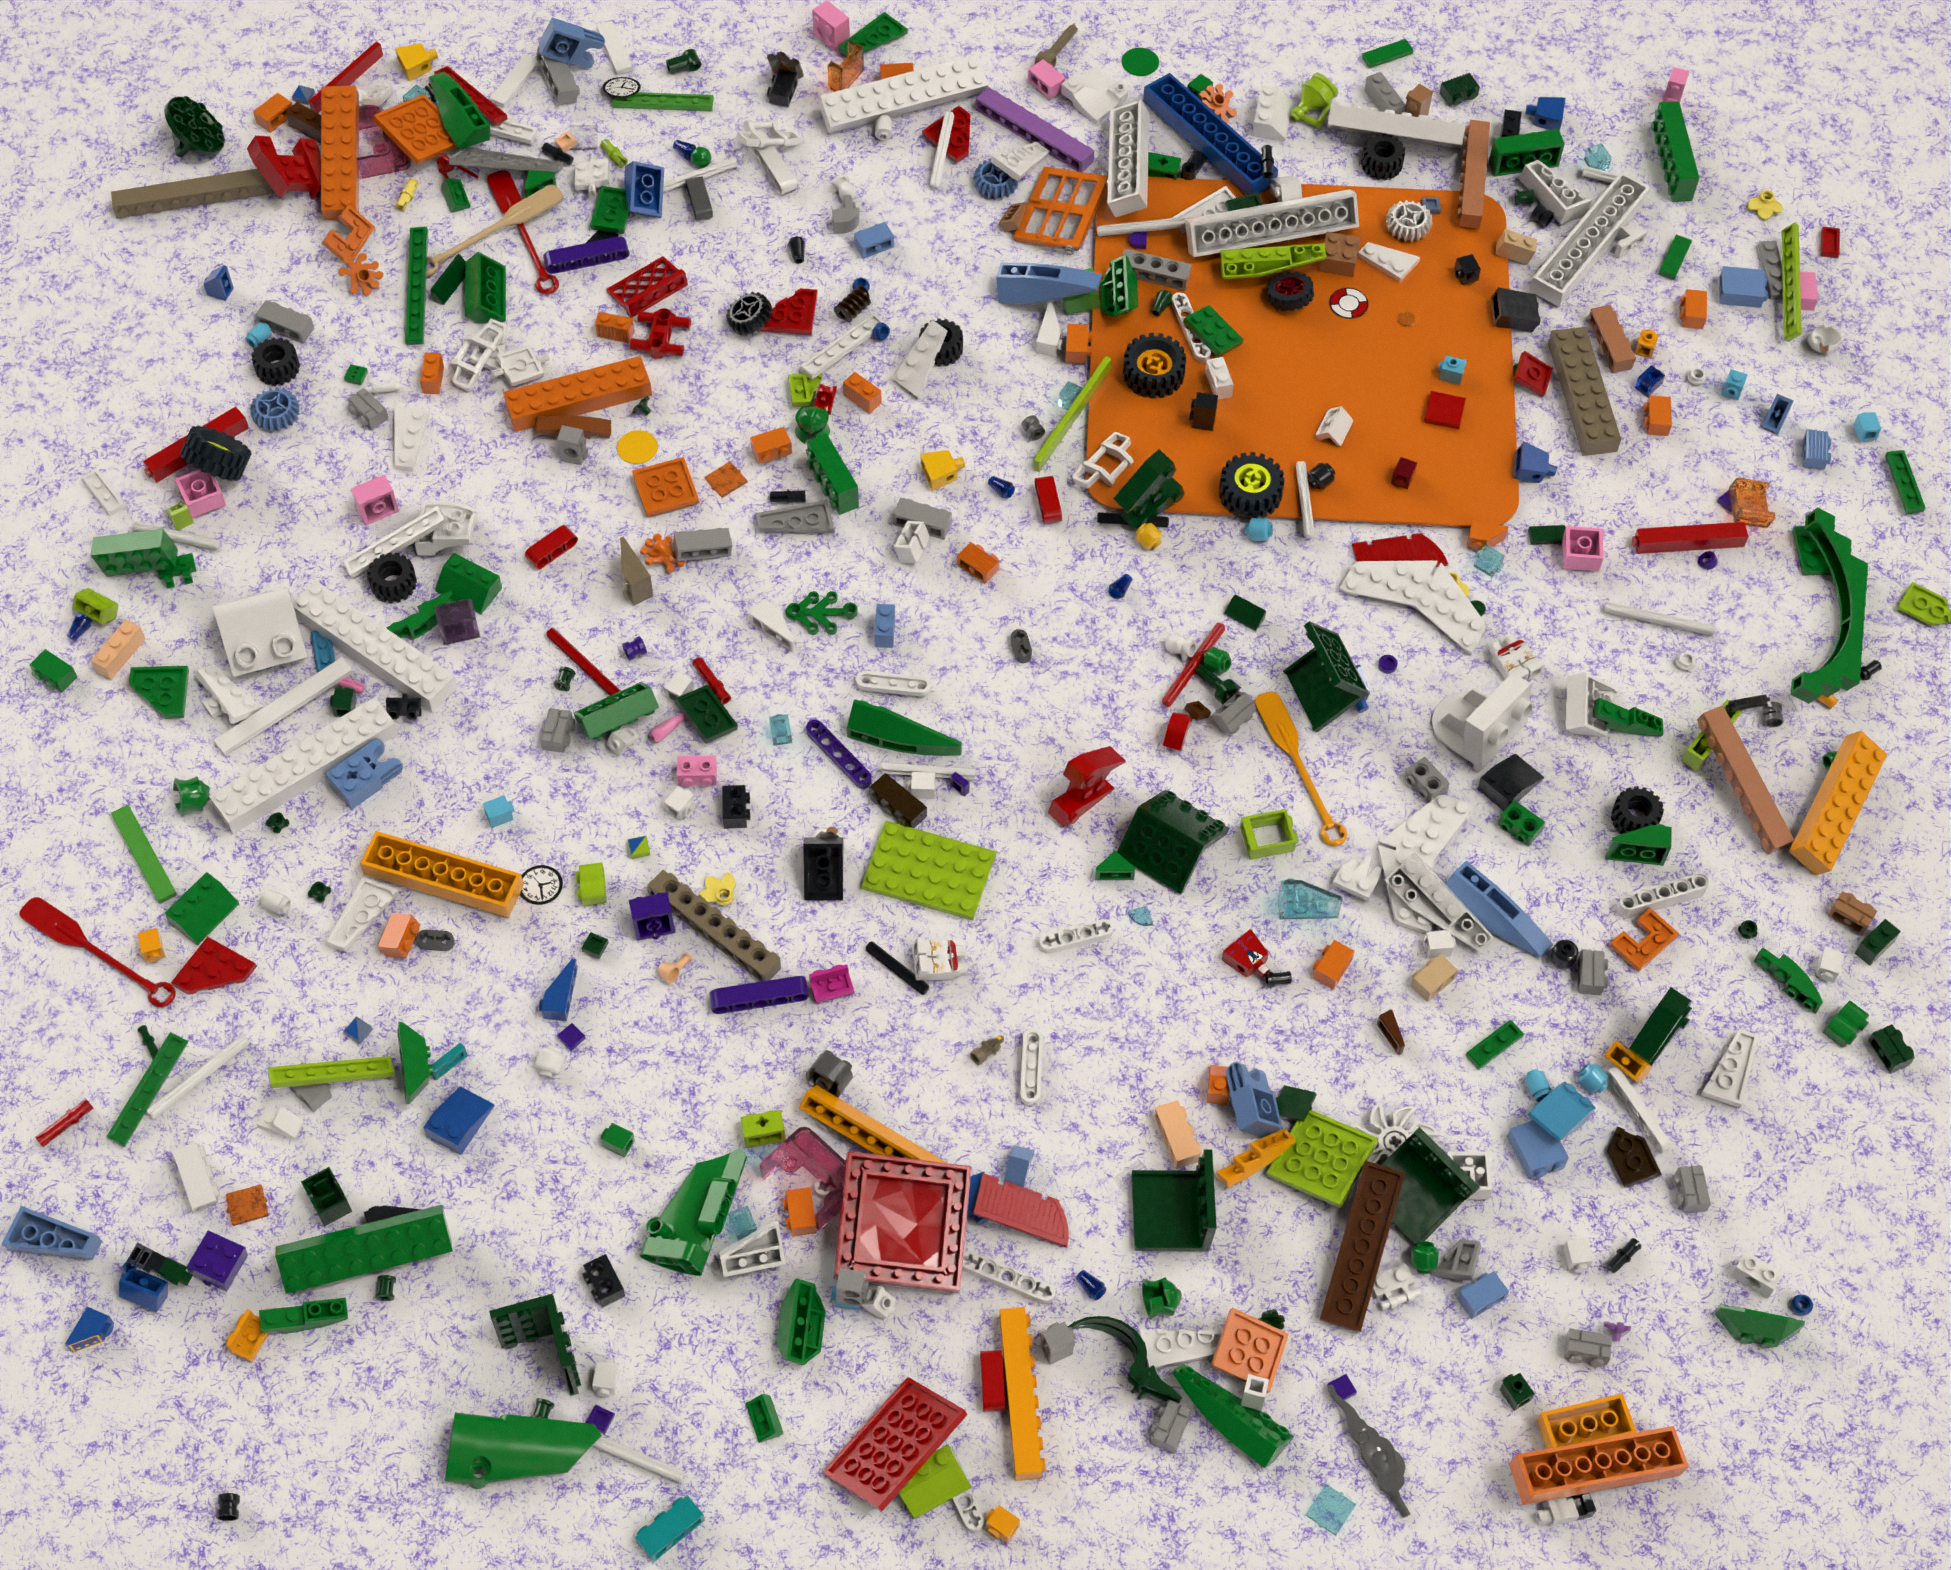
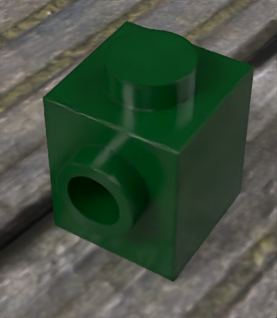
[330,687,357,717]
[1499,1373,1535,1411]

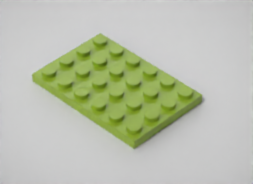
[861,821,996,920]

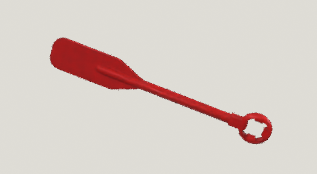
[487,170,559,294]
[20,897,176,1007]

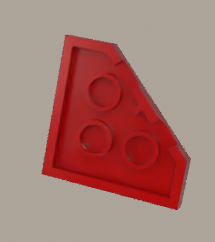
[922,105,971,164]
[760,288,818,335]
[171,936,257,995]

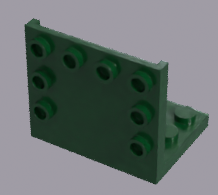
[1283,621,1370,732]
[1117,790,1230,894]
[1382,1127,1480,1245]
[1131,1149,1217,1251]
[489,1293,581,1396]

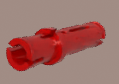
[692,657,731,704]
[35,1098,94,1147]

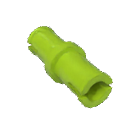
[600,139,628,167]

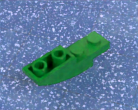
[386,591,455,640]
[1594,698,1663,737]
[1754,947,1823,1014]
[259,1298,348,1334]

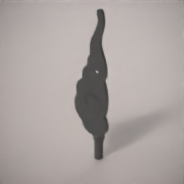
[1328,1385,1411,1518]

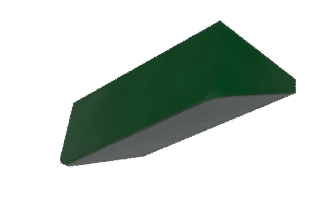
[1224,594,1266,631]

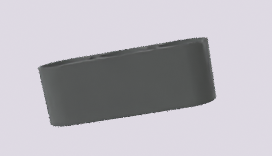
[685,176,713,220]

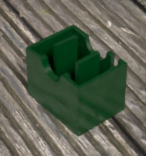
[301,1167,352,1227]

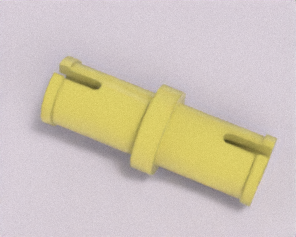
[395,178,419,211]

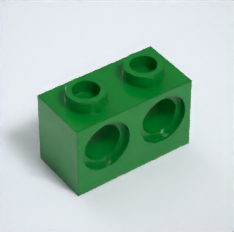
[1498,800,1545,846]

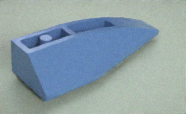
[996,262,1102,304]
[1446,861,1553,958]

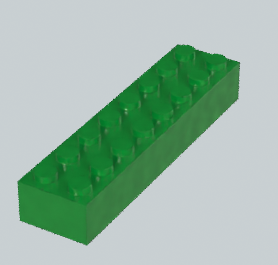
[275,1205,453,1294]

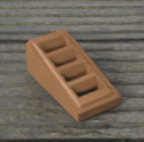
[999,202,1027,232]

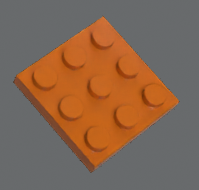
[632,457,699,517]
[1210,1308,1289,1393]

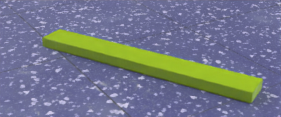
[1781,222,1802,342]
[1034,356,1111,472]

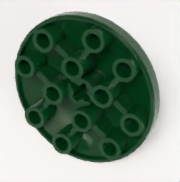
[164,96,225,158]

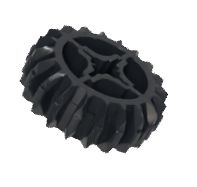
[726,291,773,336]

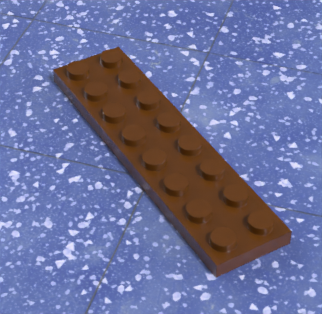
[1319,1160,1405,1333]

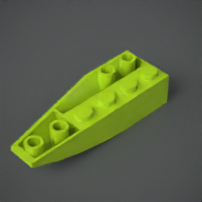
[1220,243,1326,279]

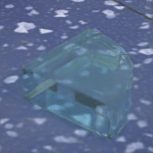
[1128,906,1153,926]

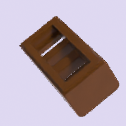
[1377,1009,1405,1055]

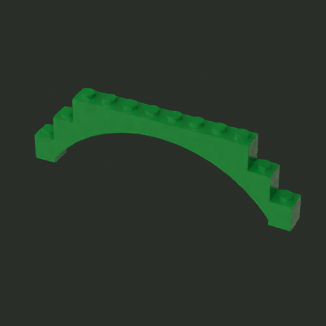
[1790,507,1868,704]

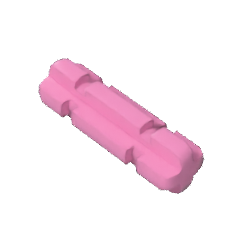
[336,677,365,694]

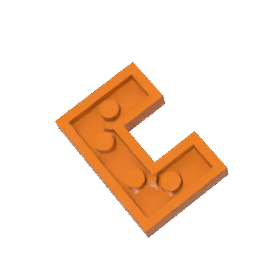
[321,204,375,266]
[1609,908,1679,972]

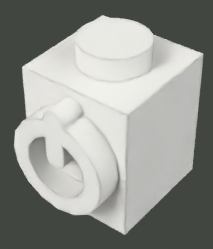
[664,786,697,821]

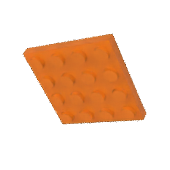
[372,94,457,165]

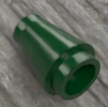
[1151,289,1173,316]

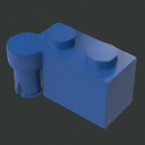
[119,1262,168,1312]

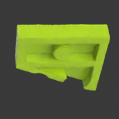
[788,373,823,407]

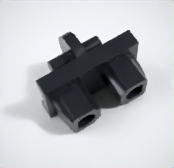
[386,693,422,720]

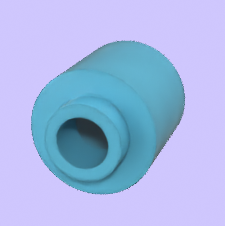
[245,322,272,348]
[1525,1069,1551,1101]

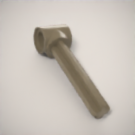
[1035,24,1078,68]

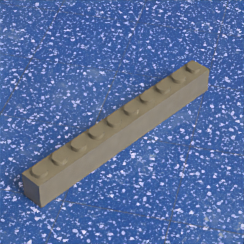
[111,169,275,219]

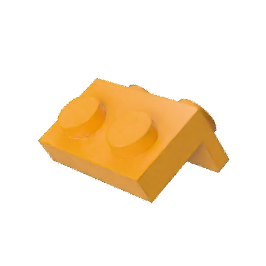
[226,1309,270,1362]

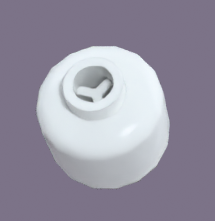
[535,1046,564,1077]

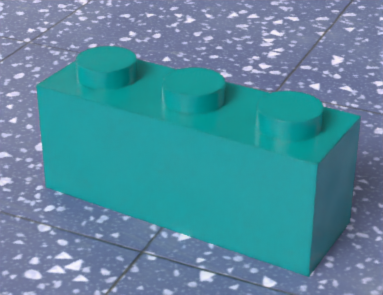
[635,1495,705,1563]

